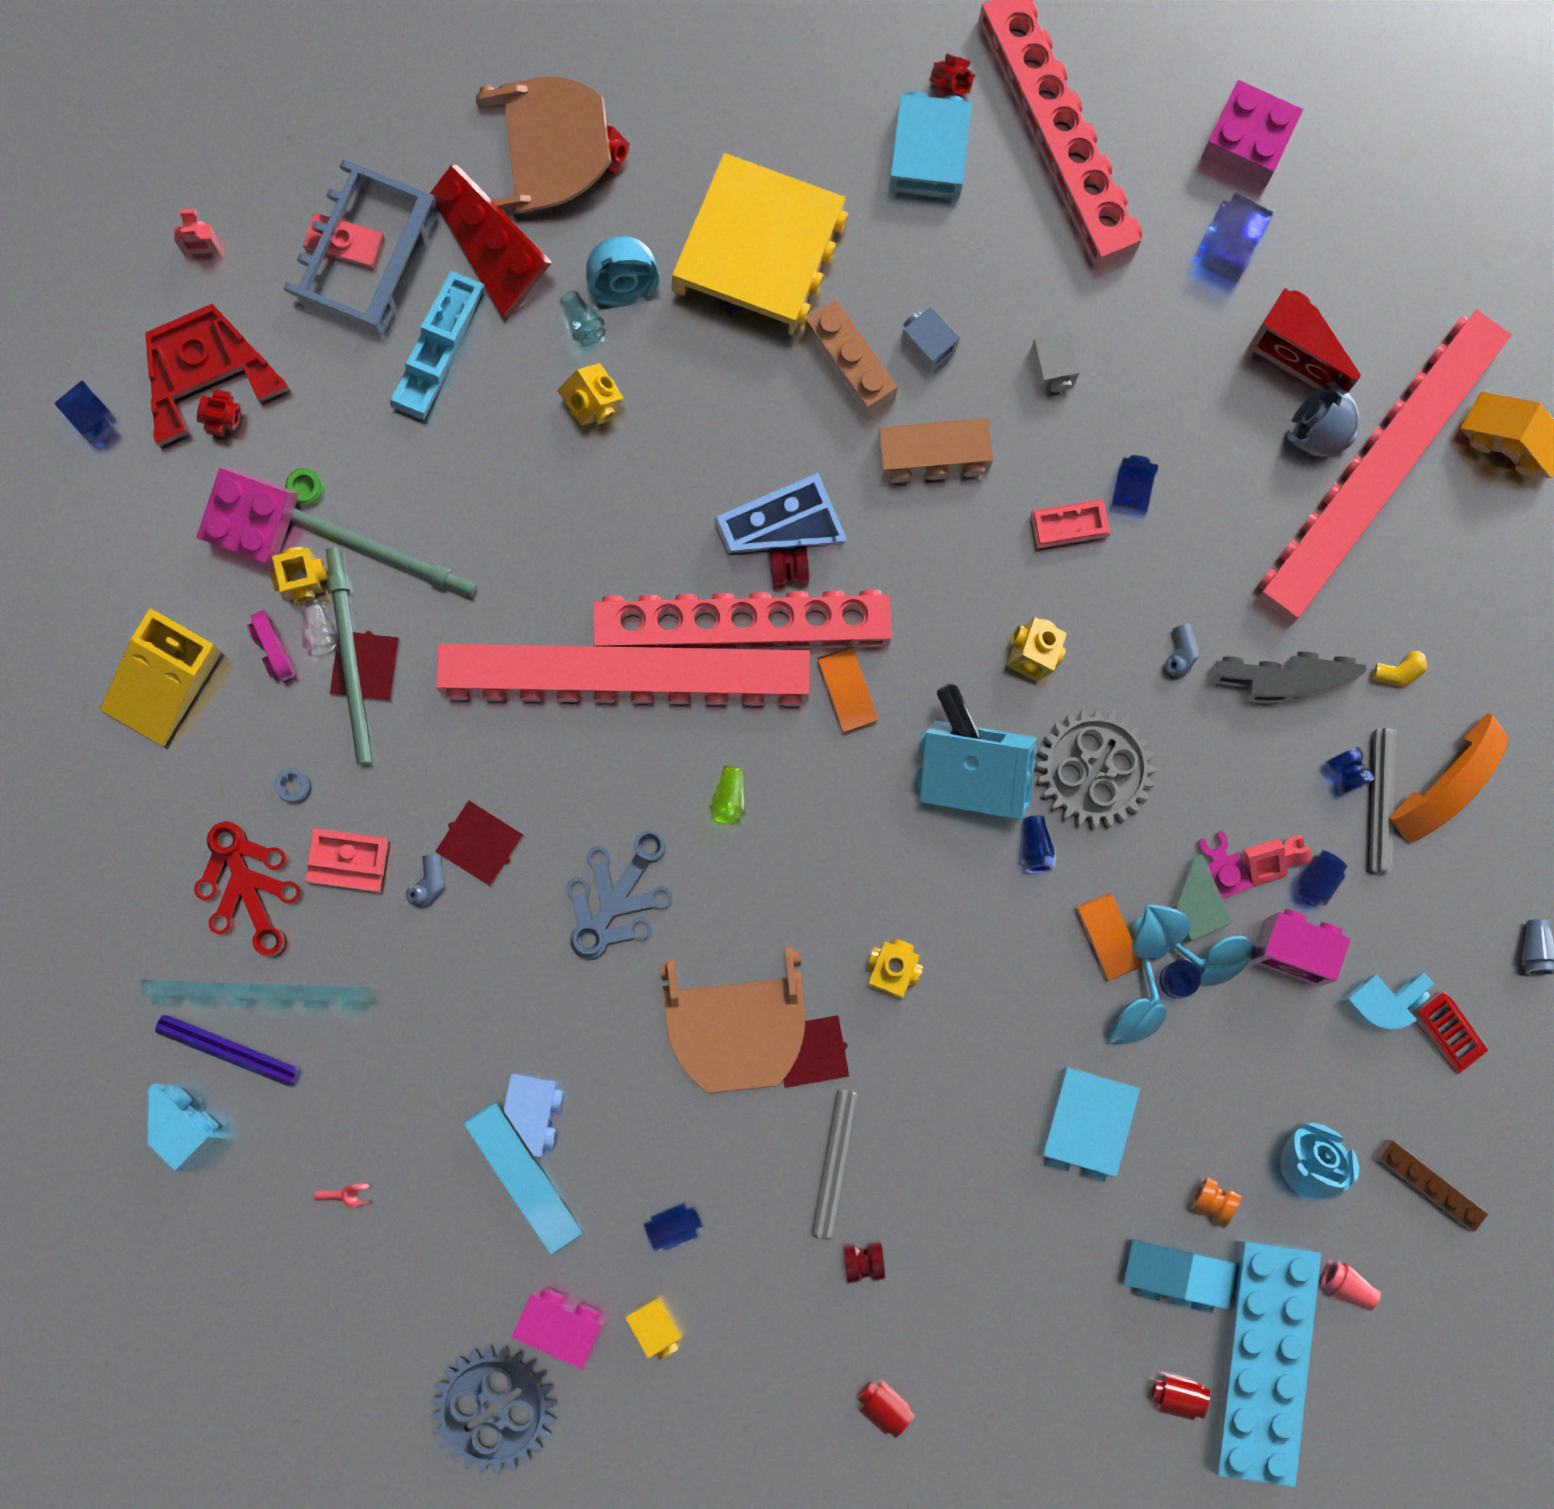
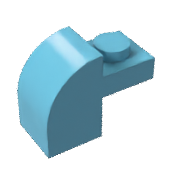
[1341,972,1434,1031]

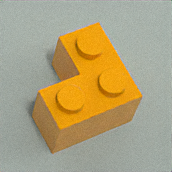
[1461,392,1554,479]

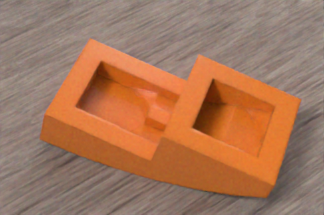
[817,646,878,732]
[1076,893,1142,981]

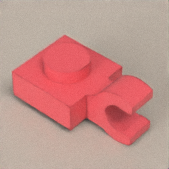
[174,208,218,252]
[1244,835,1312,886]

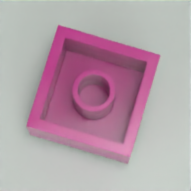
[1202,79,1303,186]
[196,468,299,563]
[1251,909,1351,986]
[511,1287,606,1369]

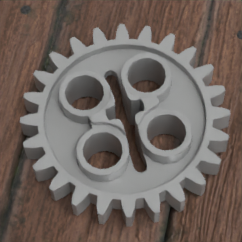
[1035,707,1158,829]

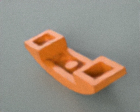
[1389,713,1509,843]

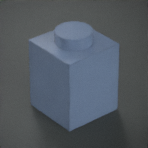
[902,307,960,371]

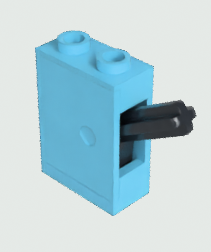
[916,683,1037,820]

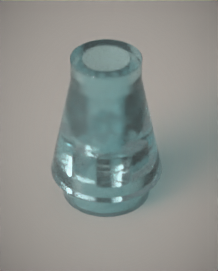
[559,291,606,346]

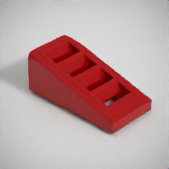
[1411,990,1489,1074]

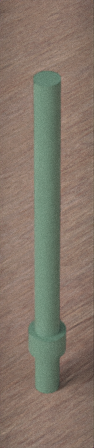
[290,508,477,598]
[326,547,372,765]

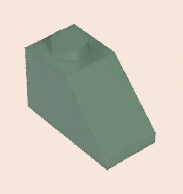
[1172,854,1233,943]

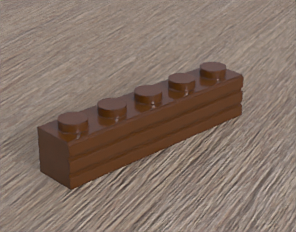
[1375,1139,1489,1232]

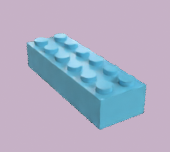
[1211,1241,1321,1487]

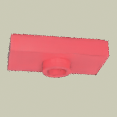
[303,212,384,269]
[1031,499,1110,549]

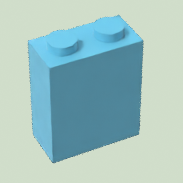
[889,91,972,197]
[1039,1067,1140,1182]

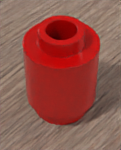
[1151,1374,1210,1421]
[857,1381,915,1438]

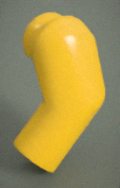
[1372,651,1427,687]

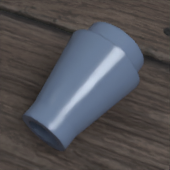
[1521,919,1554,976]

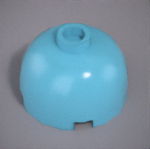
[586,236,660,307]
[1280,1123,1360,1202]

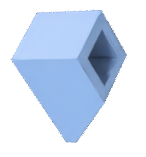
[504,1073,563,1157]

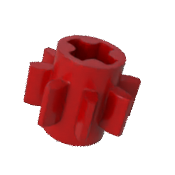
[929,54,975,98]
[197,389,241,437]

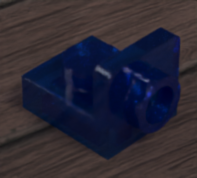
[1110,455,1159,515]

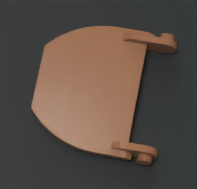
[475,77,611,216]
[660,946,805,1093]

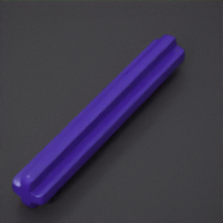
[155,1015,298,1086]

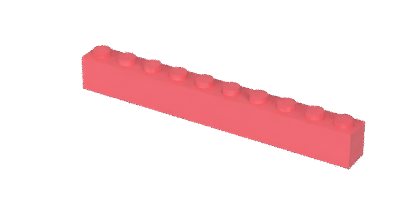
[1256,309,1512,625]
[436,644,810,706]

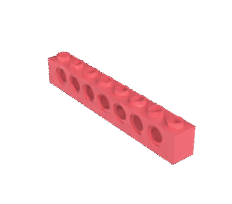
[979,0,1142,268]
[593,589,891,649]

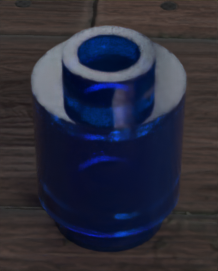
[1294,850,1348,908]
[644,1202,703,1252]

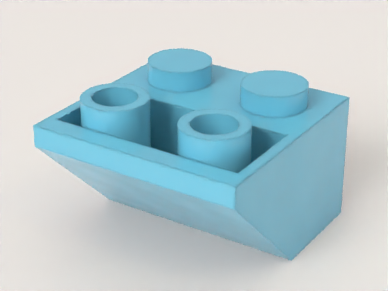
[148,1083,222,1171]

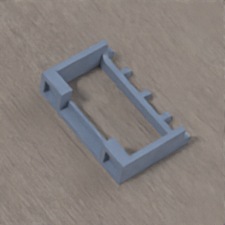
[283,160,438,336]

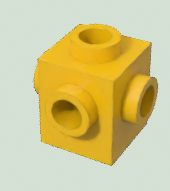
[557,363,624,426]
[270,547,327,603]
[1006,617,1067,682]
[866,938,923,999]

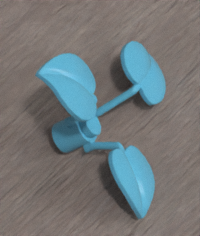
[1107,904,1256,1045]

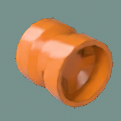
[1189,1177,1241,1229]

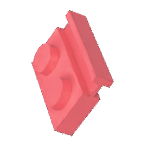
[305,828,389,893]

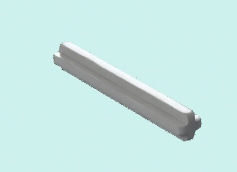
[1370,727,1397,874]
[812,1089,857,1240]

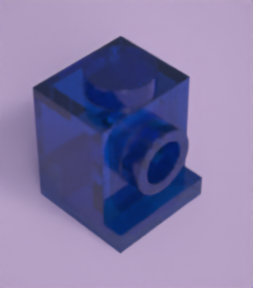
[54,380,114,445]

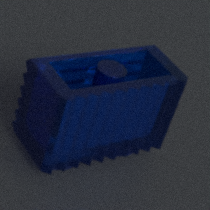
[1198,193,1274,283]

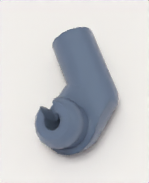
[1165,624,1199,677]
[406,854,443,907]

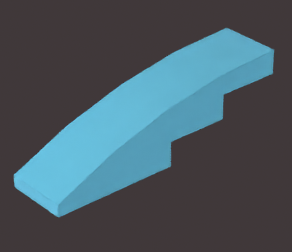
[390,271,484,420]
[463,1101,583,1255]

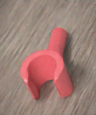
[314,1183,370,1208]

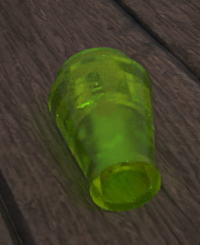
[709,766,745,823]

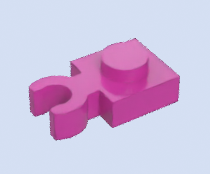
[1197,831,1253,899]

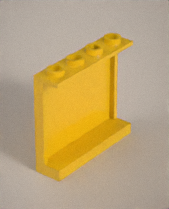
[671,153,849,336]

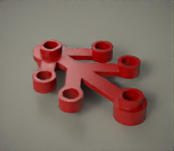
[194,821,302,957]

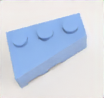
[714,473,847,554]

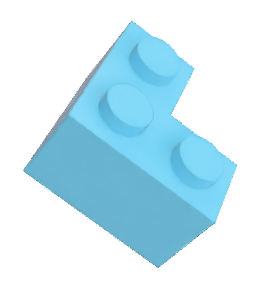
[1123,1240,1238,1313]

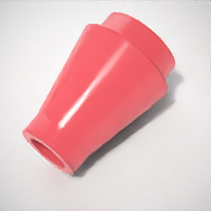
[1321,1262,1381,1311]

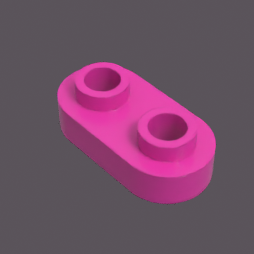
[247,609,295,682]

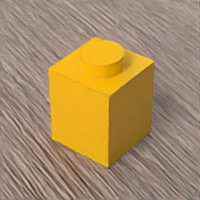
[625,1296,682,1360]

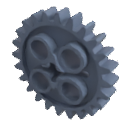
[430,1346,556,1475]

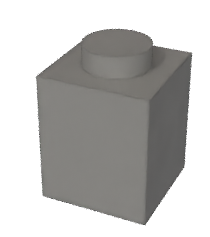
[1031,331,1080,392]

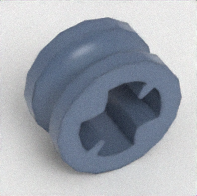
[274,768,309,803]

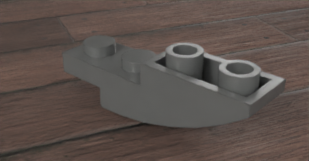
[1210,652,1366,702]

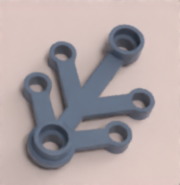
[567,830,672,959]

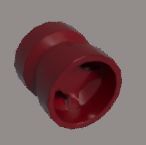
[769,546,809,586]
[843,1242,885,1284]

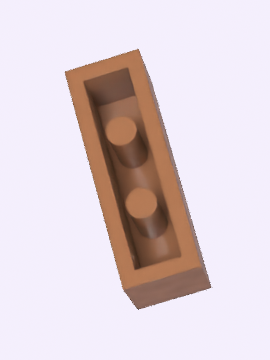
[805,299,898,418]
[878,418,993,483]

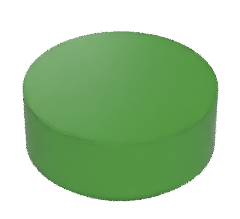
[285,468,324,507]

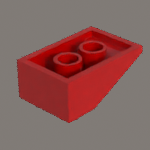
[1249,288,1361,393]

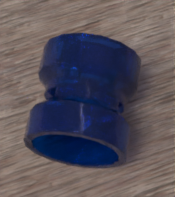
[1325,746,1376,795]
[1158,960,1201,999]

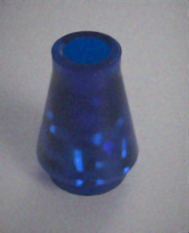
[1021,815,1058,873]

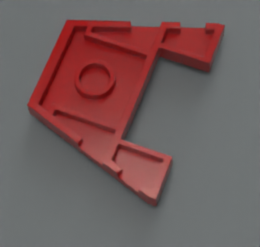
[145,304,289,447]

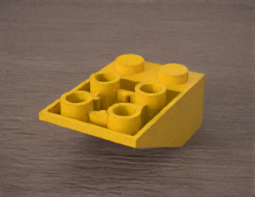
[100,608,222,747]

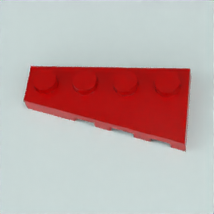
[430,165,552,317]

